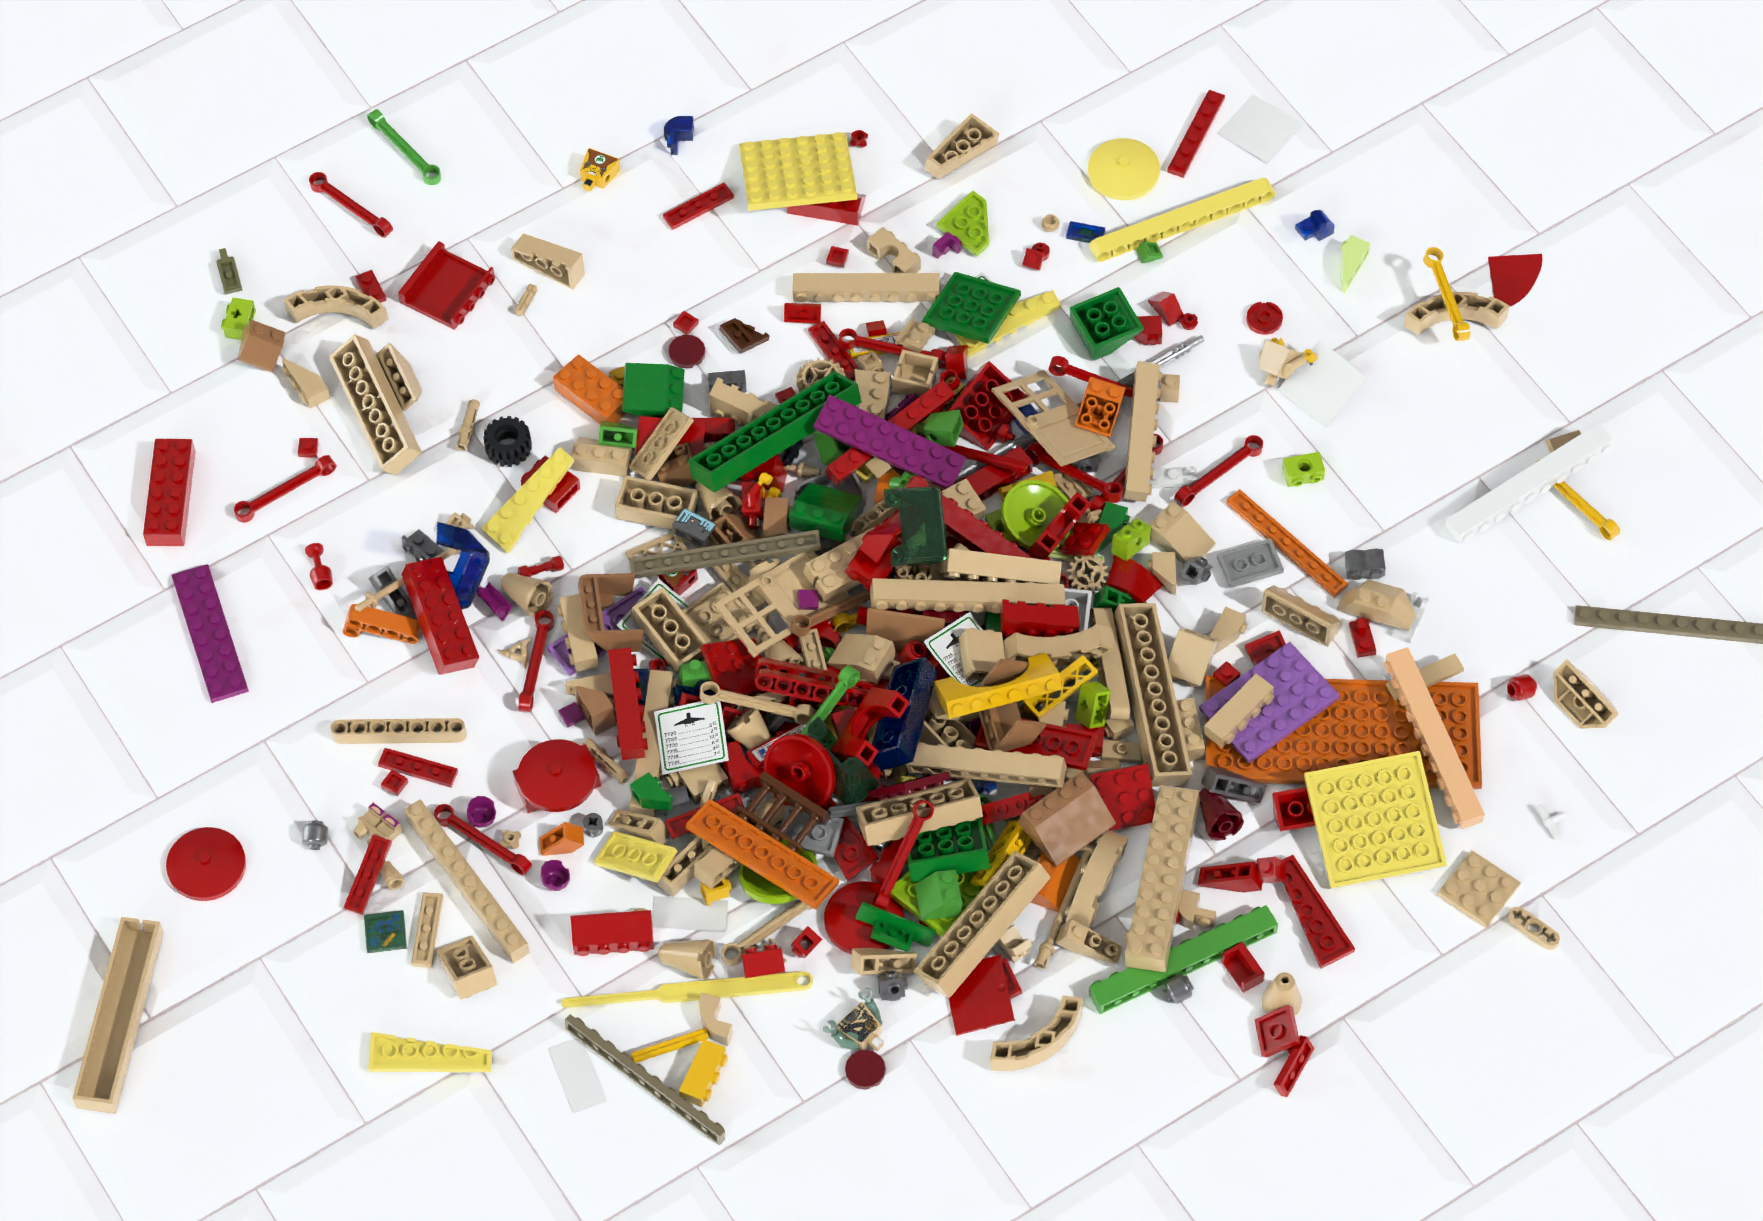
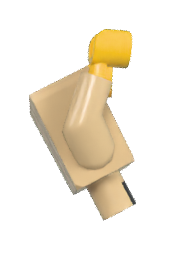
[1259,337,1317,386]

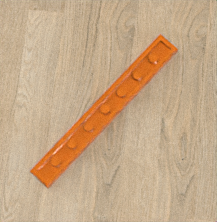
[1226,489,1348,598]

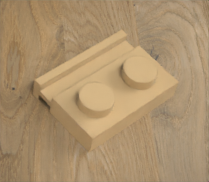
[895,318,936,353]
[1054,472,1095,501]

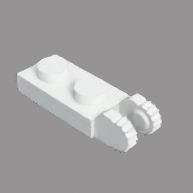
[1149,466,1198,488]
[1392,592,1429,643]

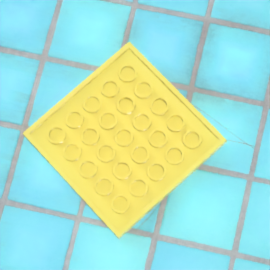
[739,132,857,211]
[1304,751,1447,889]

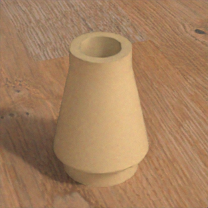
[381,861,404,890]

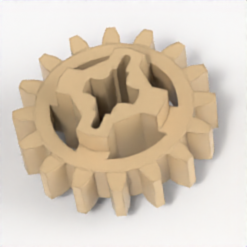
[1067,555,1108,594]

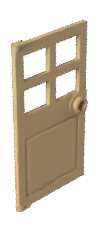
[992,370,1116,467]
[714,551,851,657]

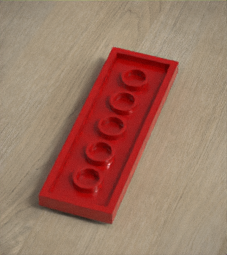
[974,718,1098,771]

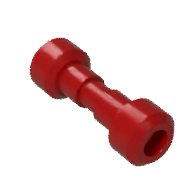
[517,555,565,577]

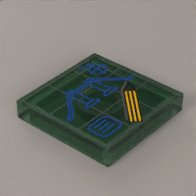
[364,910,407,954]

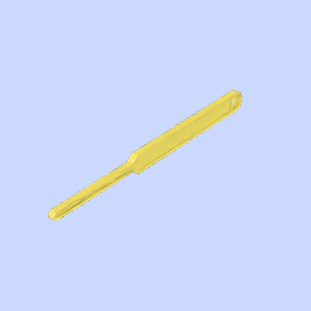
[561,971,813,1008]

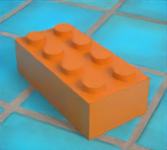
[553,354,627,425]

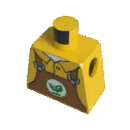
[580,148,620,191]

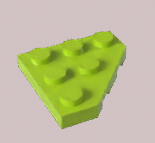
[936,190,989,257]

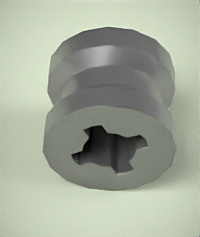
[583,813,604,838]

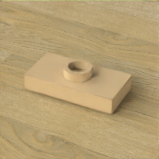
[1102,740,1142,764]

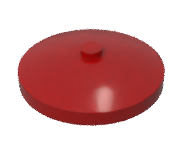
[763,733,836,806]
[517,739,597,812]
[166,827,246,901]
[824,881,904,955]

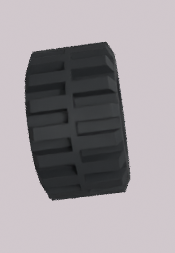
[483,416,532,467]

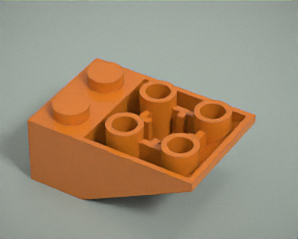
[1075,377,1126,438]

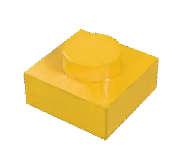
[608,366,625,387]

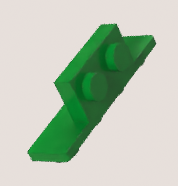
[855,902,936,952]

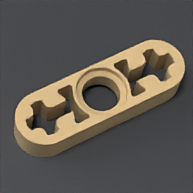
[1508,906,1560,950]

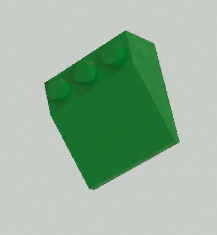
[1069,287,1144,361]
[622,362,685,418]
[789,483,863,542]

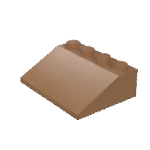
[866,608,945,661]
[1018,771,1116,867]

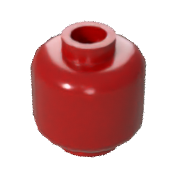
[899,640,928,668]
[1507,674,1537,701]

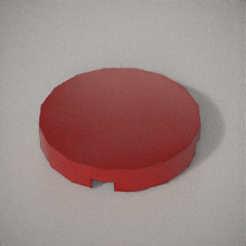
[1246,301,1283,335]

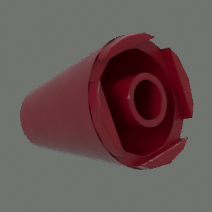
[1199,787,1244,841]

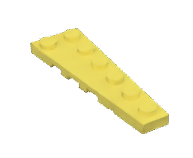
[954,290,1061,357]
[481,447,575,554]
[368,1032,492,1072]

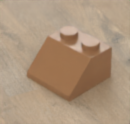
[237,319,285,372]
[763,497,792,538]
[574,686,616,736]

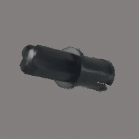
[781,439,804,467]

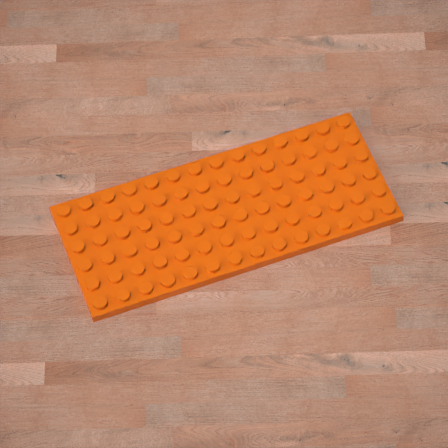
[1205,676,1482,789]

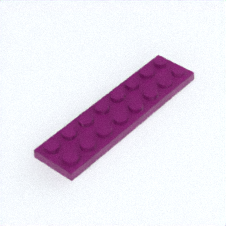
[813,394,967,489]
[171,564,249,703]

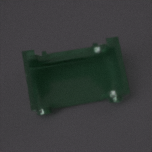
[884,486,947,567]
[807,716,880,805]

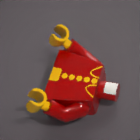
[741,473,782,529]

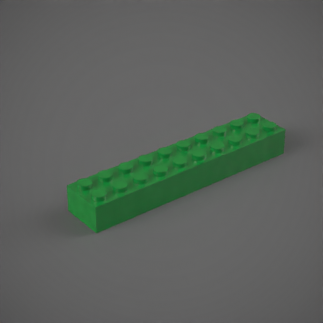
[688,371,862,493]

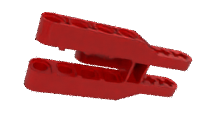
[755,657,885,713]

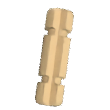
[514,283,538,316]

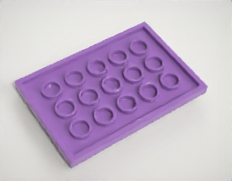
[1199,641,1340,764]

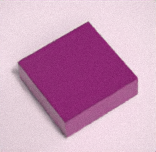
[797,589,819,610]
[558,702,585,728]

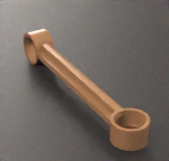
[791,589,871,637]

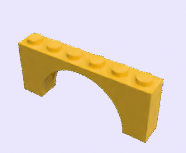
[934,653,1062,719]

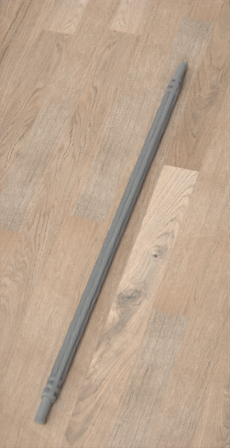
[940,335,1205,491]

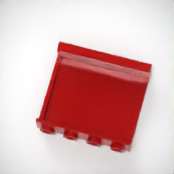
[398,241,495,330]

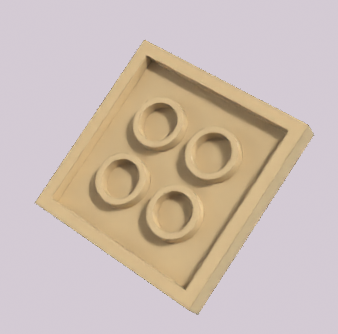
[682,582,758,644]
[1437,850,1521,928]

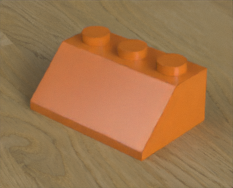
[1030,852,1080,912]

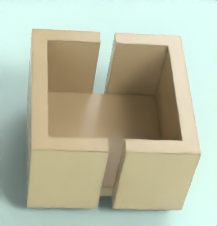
[892,350,938,398]

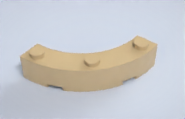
[283,285,388,329]
[1404,292,1510,336]
[1003,624,1115,667]
[1065,830,1129,929]
[990,995,1083,1071]

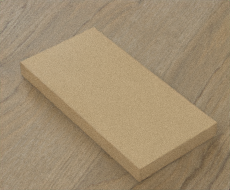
[628,407,694,481]

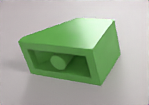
[598,421,638,448]

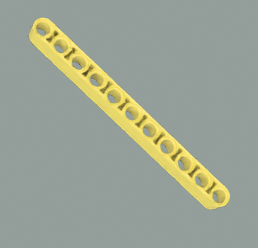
[1089,177,1276,262]

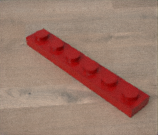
[1167,90,1225,178]

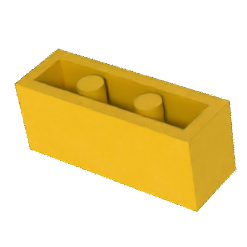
[679,1039,728,1107]

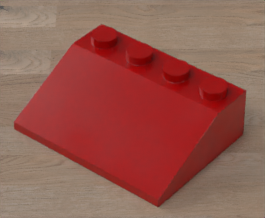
[944,361,1028,451]

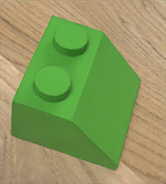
[813,431,852,466]
[914,870,962,920]

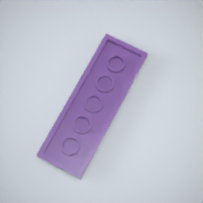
[547,586,646,677]

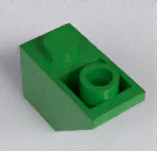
[630,772,673,811]

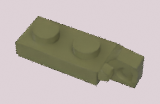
[216,248,243,295]

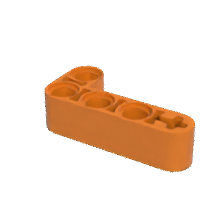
[342,604,421,644]

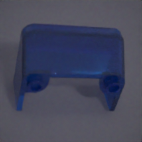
[436,522,490,609]

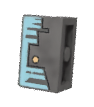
[672,508,716,548]

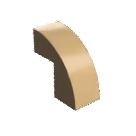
[699,992,733,1047]

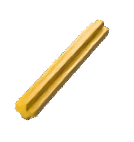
[631,1028,709,1063]

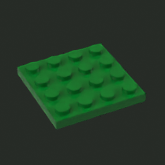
[922,272,1021,344]

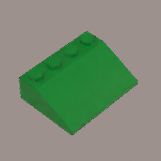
[907,817,990,882]

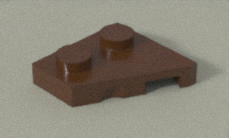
[719,318,770,354]

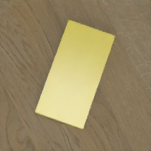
[593,831,677,883]

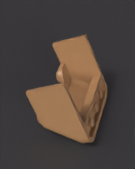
[578,573,644,652]
[978,659,1046,752]

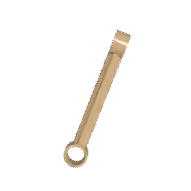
[699,681,816,725]
[721,900,814,966]

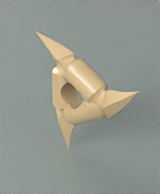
[497,637,533,669]

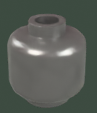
[302,820,328,850]
[1163,974,1194,1004]

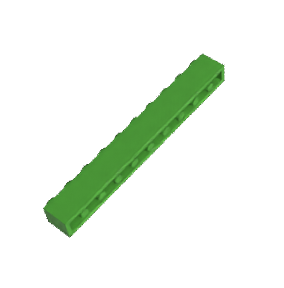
[1089,905,1278,1014]

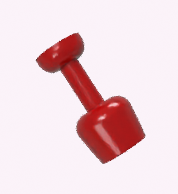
[305,543,333,590]

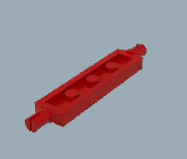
[981,792,1045,826]

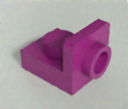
[932,232,961,259]

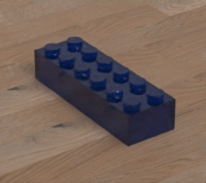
[872,657,938,771]

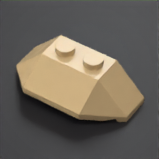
[376,343,423,411]
[1337,579,1416,631]
[1553,659,1619,729]

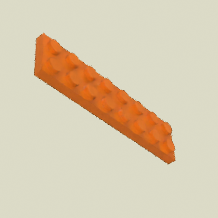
[686,798,839,910]

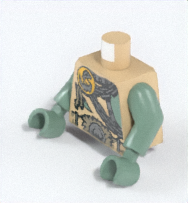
[823,988,885,1051]

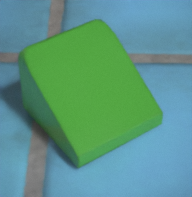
[1136,241,1163,263]

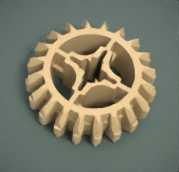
[796,357,846,392]

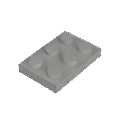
[1217,538,1284,588]
[781,805,845,858]

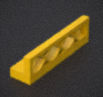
[1023,655,1098,720]
[970,821,1032,887]

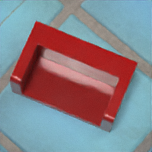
[1221,942,1265,993]

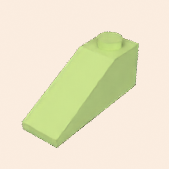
[1340,235,1371,293]

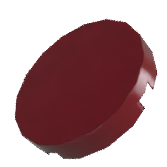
[668,335,706,369]
[845,1050,886,1090]

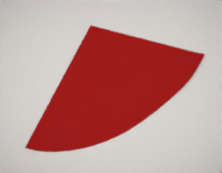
[1488,253,1543,307]

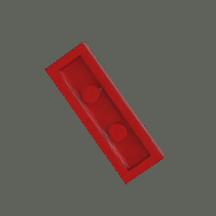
[1273,1035,1315,1098]

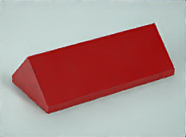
[1272,787,1315,832]

